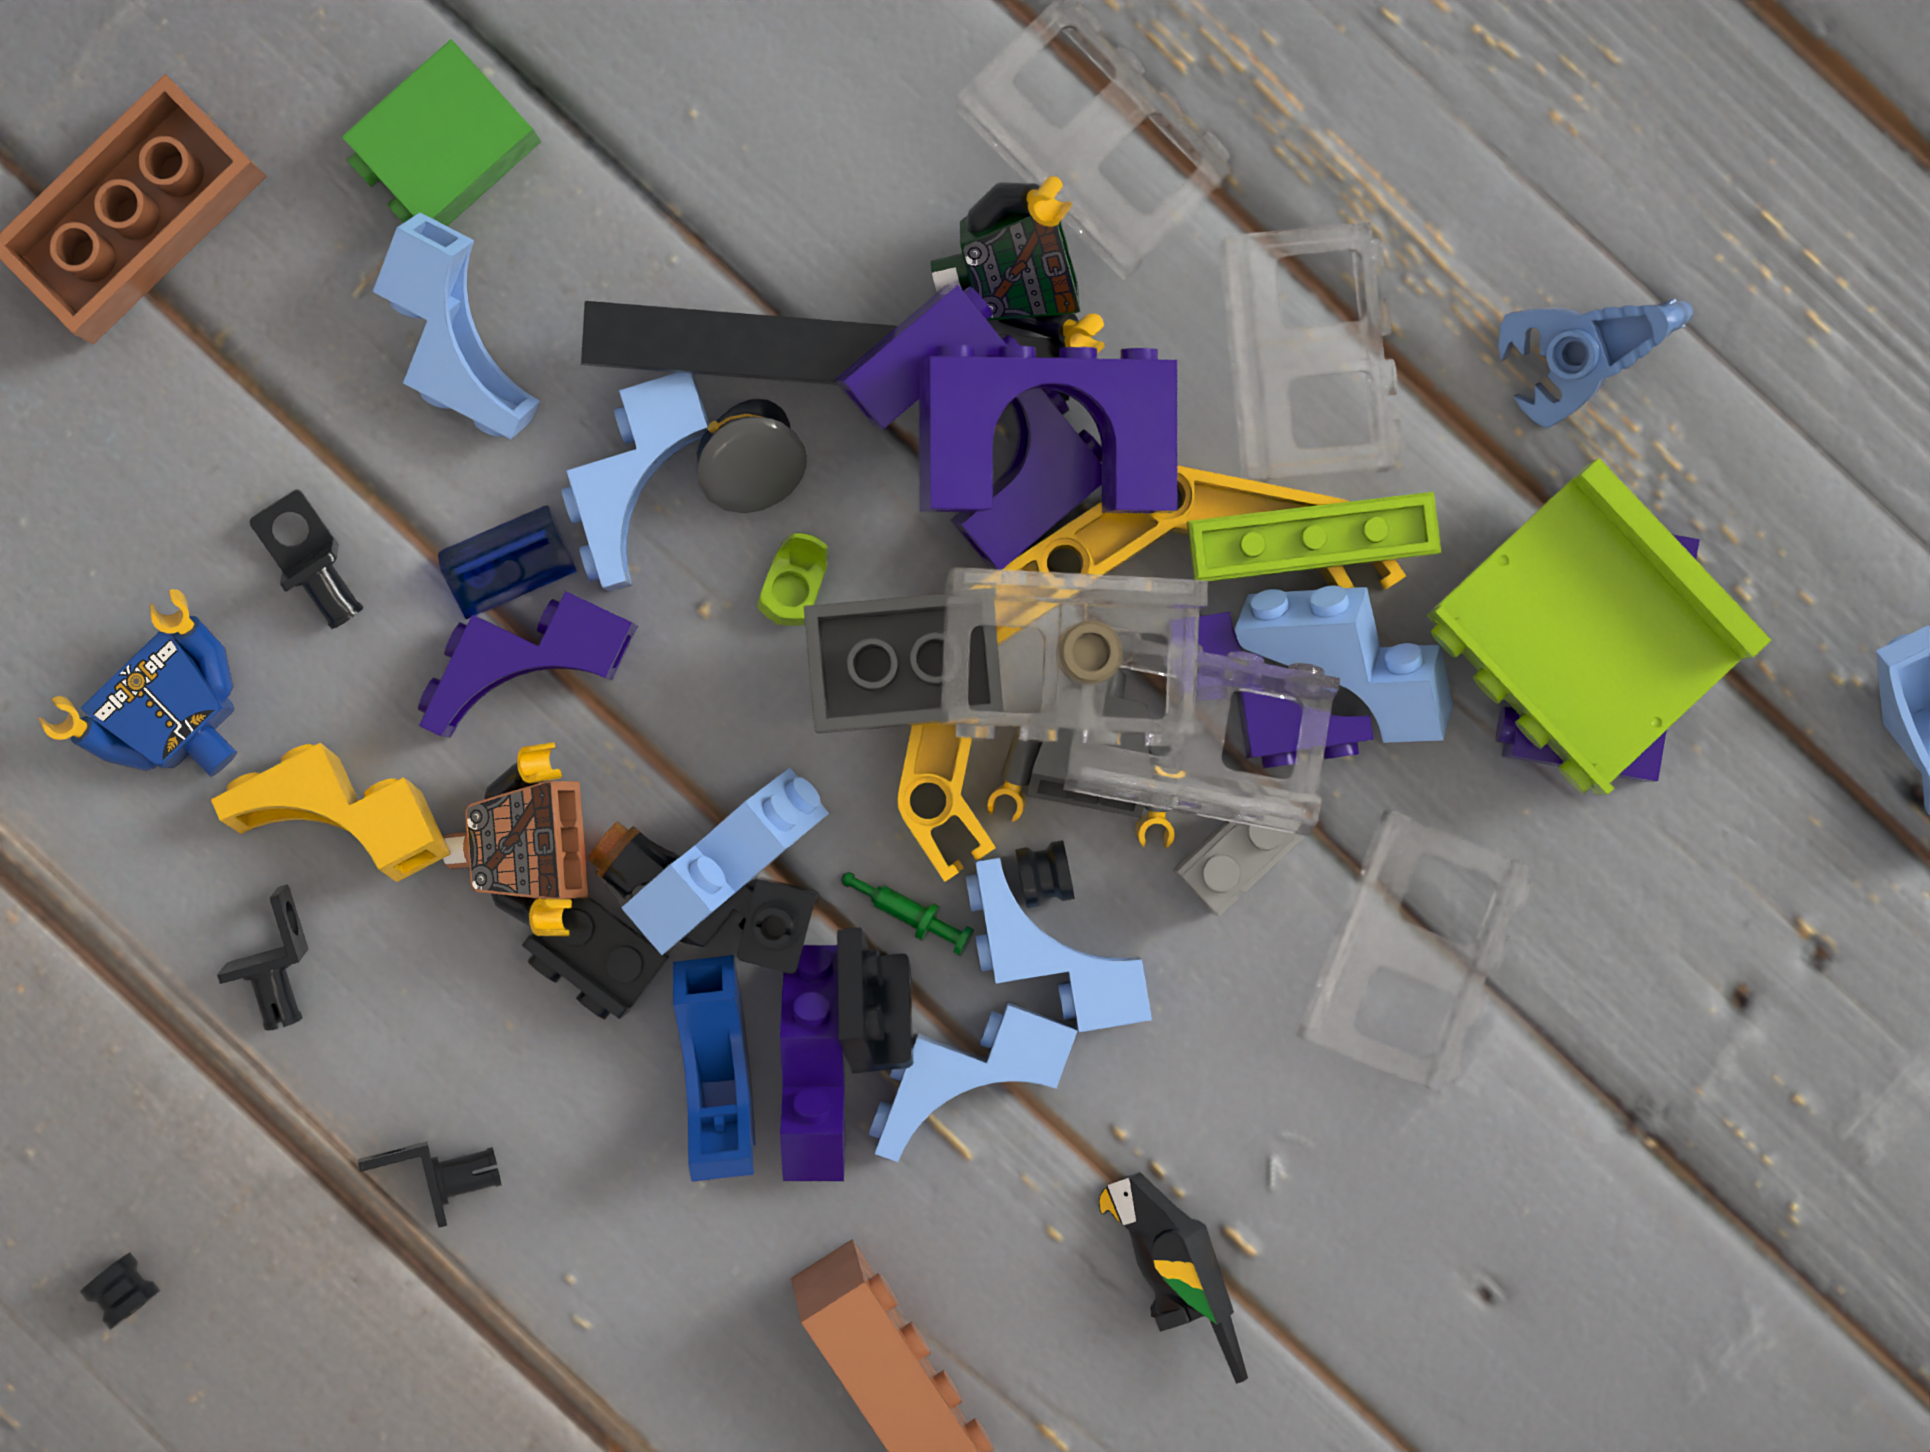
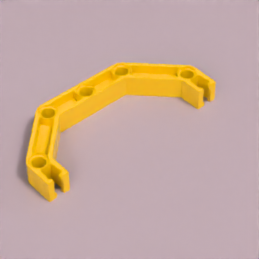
[898,465,1406,882]

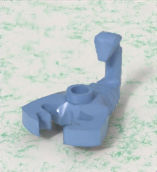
[1498,298,1693,429]

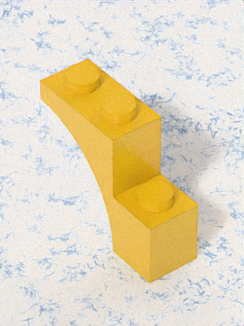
[211,743,451,882]

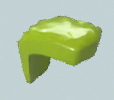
[756,532,829,626]

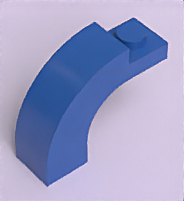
[673,955,756,1182]

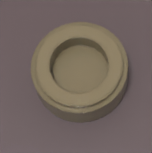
[1056,620,1122,685]

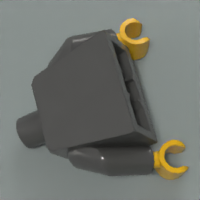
[987,669,1176,848]

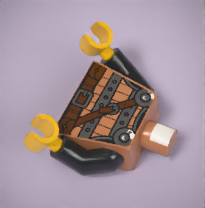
[443,742,589,937]

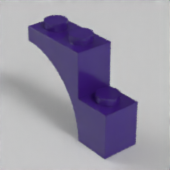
[418,591,638,738]
[1165,612,1374,769]
[780,945,846,1181]

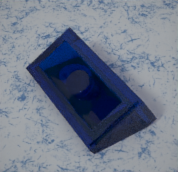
[438,505,577,619]

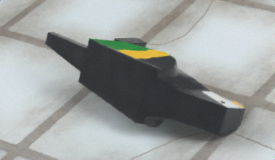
[1099,1172,1248,1384]

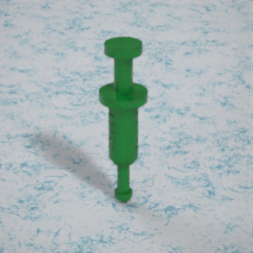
[841,872,974,956]

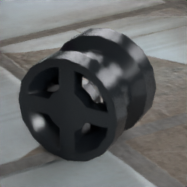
[1015,840,1075,908]
[80,1252,161,1330]

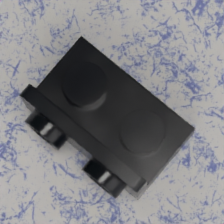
[522,897,669,1020]
[837,927,914,1074]

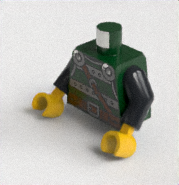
[931,176,1105,354]

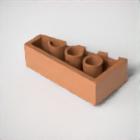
[791,1239,995,1452]

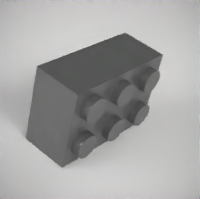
[804,589,1004,734]

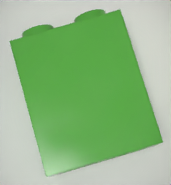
[342,39,541,226]

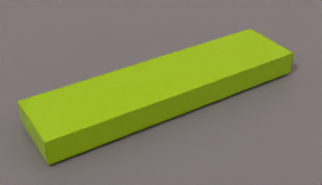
[1187,491,1442,584]

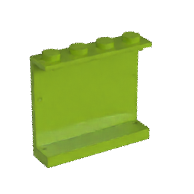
[1426,458,1772,795]

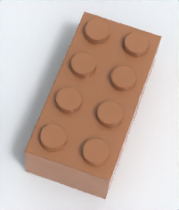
[0,74,267,345]

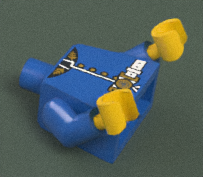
[38,589,237,777]

